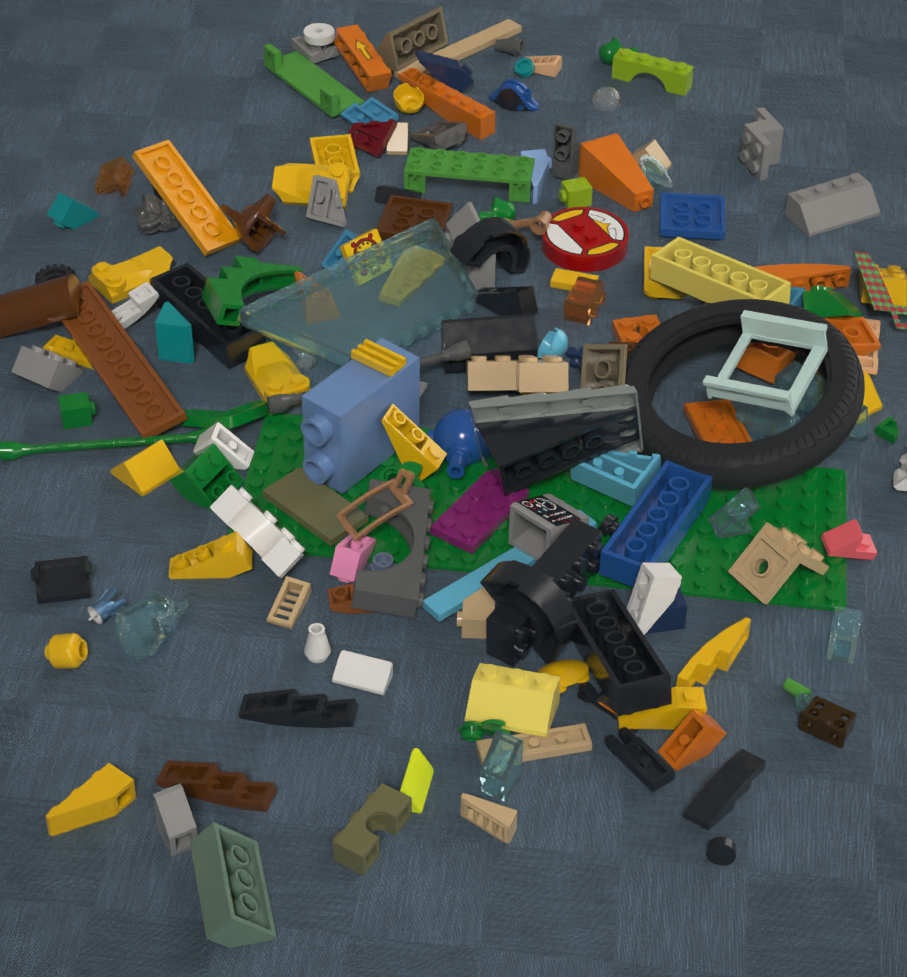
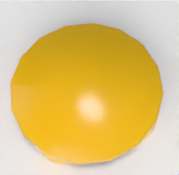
[536,659,590,693]

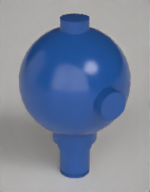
[428,409,481,479]

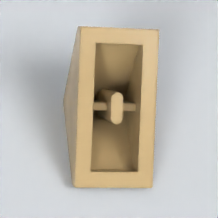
[387,122,409,155]
[632,139,672,176]

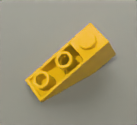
[381,404,447,481]
[168,531,253,579]
[45,763,136,836]

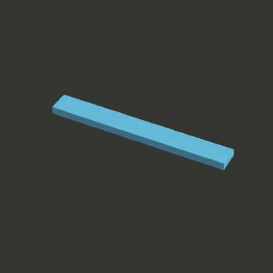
[422,509,597,622]

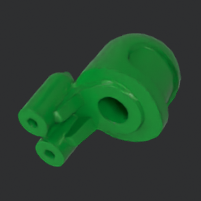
[599,37,639,65]
[478,196,516,220]

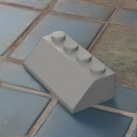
[785,173,880,237]
[443,202,496,292]

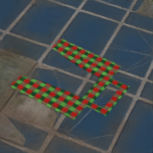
[854,252,907,330]

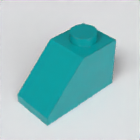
[47,192,100,230]

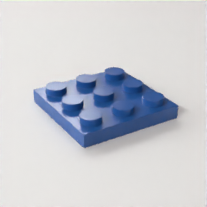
[660,192,726,240]

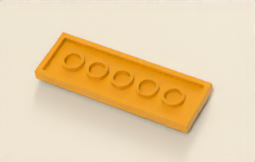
[132,140,240,256]

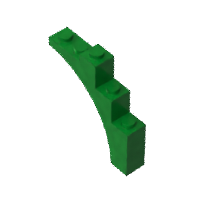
[202,256,303,326]

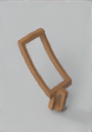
[336,469,415,541]

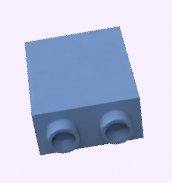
[301,338,420,494]

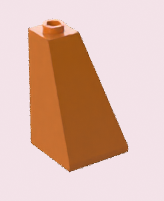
[578,133,654,212]

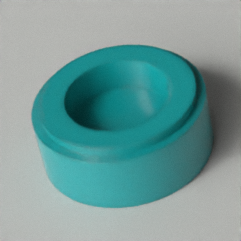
[514,57,535,78]

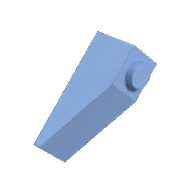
[520,149,552,204]

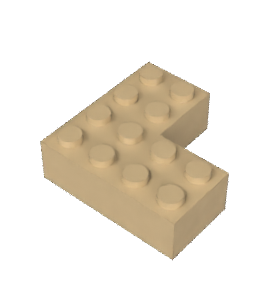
[466,355,568,393]

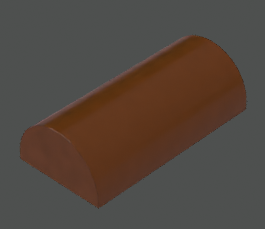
[0,274,80,338]

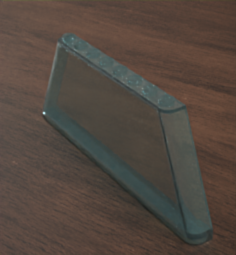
[238,218,478,368]

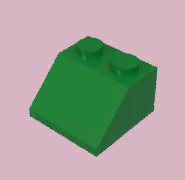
[803,286,863,318]

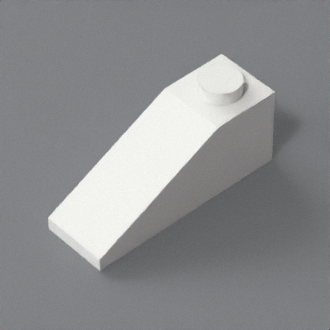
[627,562,682,635]

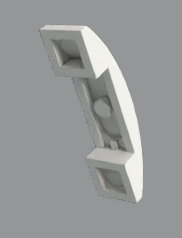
[111,282,159,329]

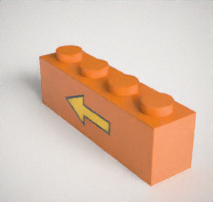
[334,24,392,92]

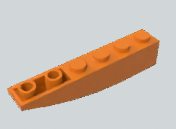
[398,67,495,140]
[754,264,851,291]

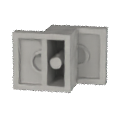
[739,107,784,181]

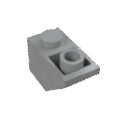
[153,783,198,857]

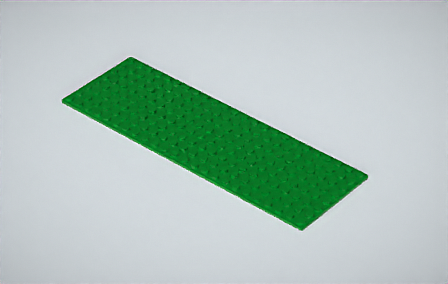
[228,412,847,612]

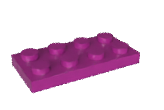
[430,471,529,554]

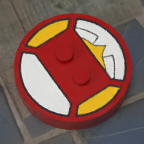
[541,207,629,272]

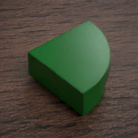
[874,416,899,445]

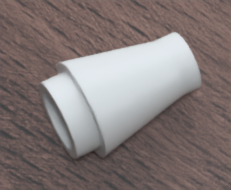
[304,623,331,663]

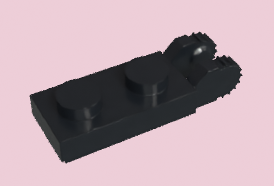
[604,727,675,792]

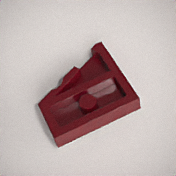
[348,119,397,158]

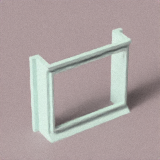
[703,310,828,417]

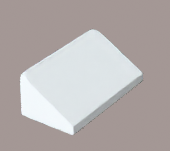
[332,650,393,695]

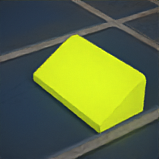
[400,748,434,813]

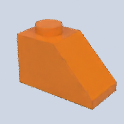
[658,709,727,771]

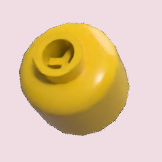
[45,633,88,669]

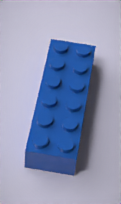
[599,460,713,587]

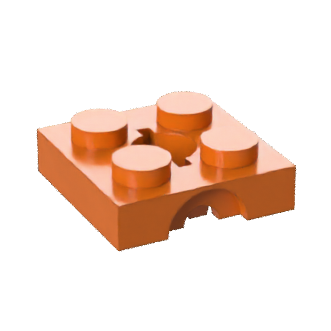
[611,314,661,343]

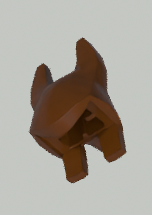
[220,193,286,253]

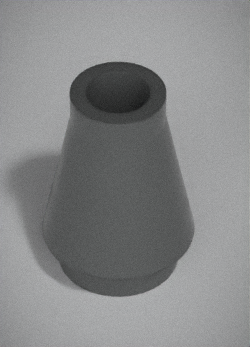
[495,37,525,56]

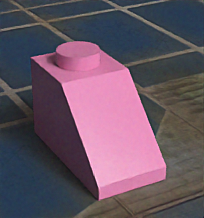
[330,534,377,583]

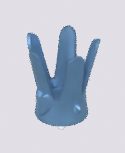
[88,587,126,624]

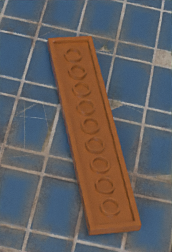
[60,280,187,439]

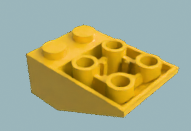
[859,264,907,307]

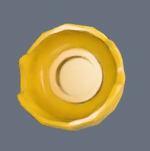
[393,83,424,114]

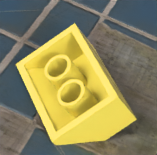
[465,663,560,737]

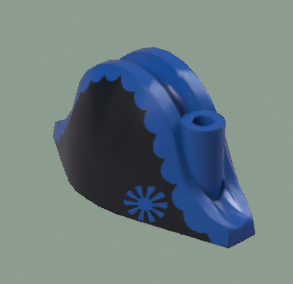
[489,79,539,111]

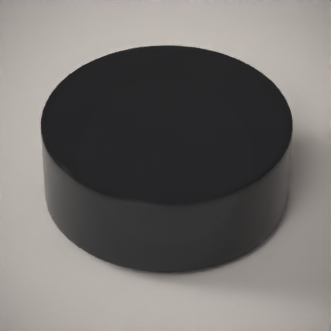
[706,837,737,866]

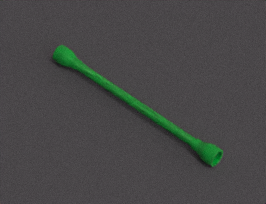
[0,427,209,461]

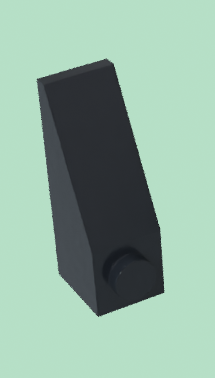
[469,286,538,316]

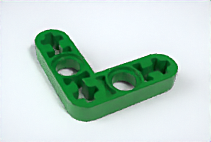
[180,400,269,429]

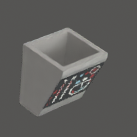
[508,493,589,561]

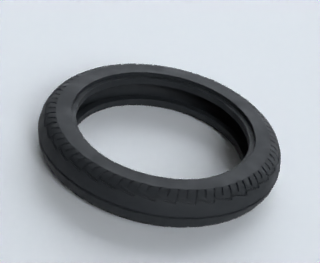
[625,299,865,490]

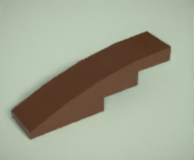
[156,760,278,812]

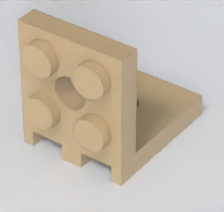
[728,522,829,604]

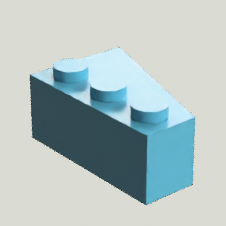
[570,450,661,507]

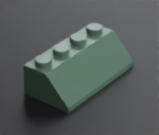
[190,822,277,948]

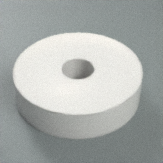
[304,23,335,46]

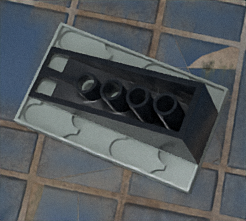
[468,384,643,496]

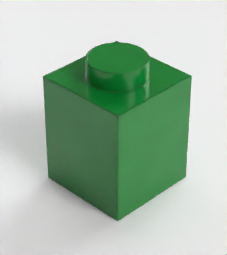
[58,392,96,430]

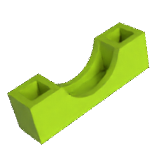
[612,48,694,96]

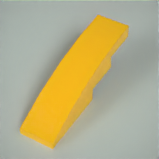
[676,617,751,687]

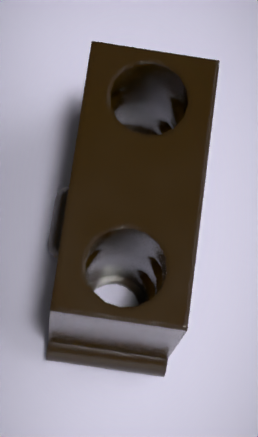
[798,696,857,748]

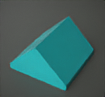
[155,301,195,364]

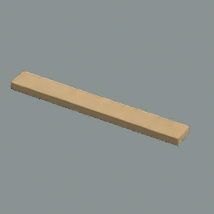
[394,19,522,81]

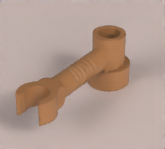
[504,211,552,235]

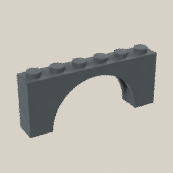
[351,479,434,618]

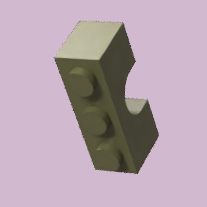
[332,783,412,876]

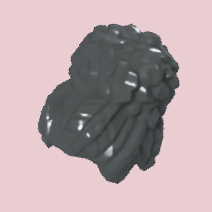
[134,194,180,235]

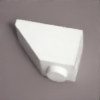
[193,422,255,470]

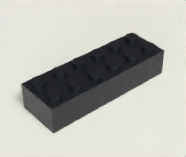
[150,262,266,368]
[486,518,603,668]
[570,589,672,716]

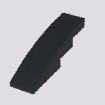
[238,689,358,728]
[683,749,767,830]

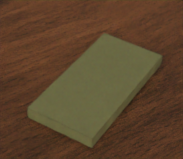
[262,467,369,546]

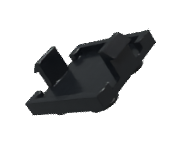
[31,556,92,604]

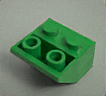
[169,443,244,512]

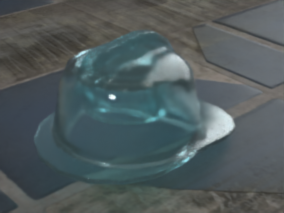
[639,154,673,189]

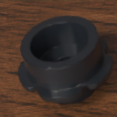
[598,514,620,537]

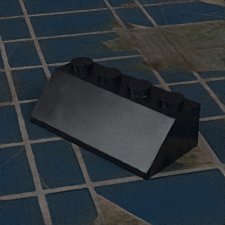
[441,313,538,374]

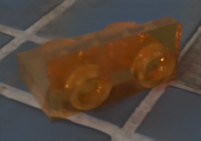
[94,156,134,196]

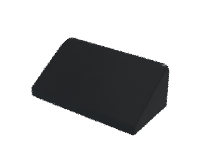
[375,185,422,204]

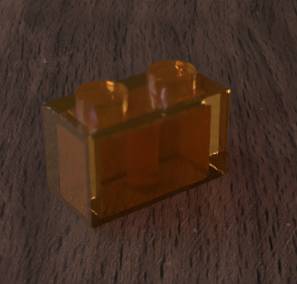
[564,276,607,325]

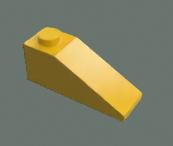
[616,687,707,730]

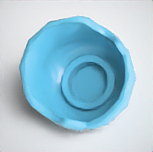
[537,327,568,359]

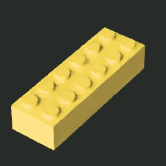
[651,237,791,304]

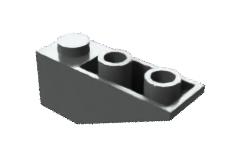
[551,122,580,180]

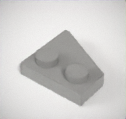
[306,175,347,227]

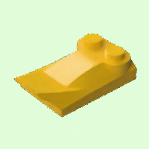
[309,134,360,193]
[272,162,351,209]
[88,246,173,304]
[643,246,687,300]
[244,341,311,413]

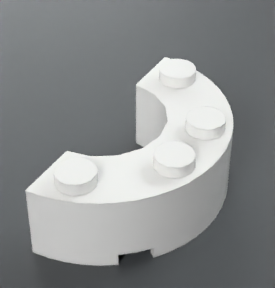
[210,485,305,578]

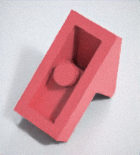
[821,519,877,560]

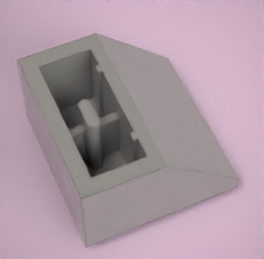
[11,345,84,392]

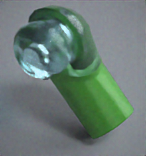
[782,678,812,711]

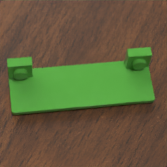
[263,43,364,117]
[404,147,535,203]

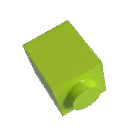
[558,177,593,208]

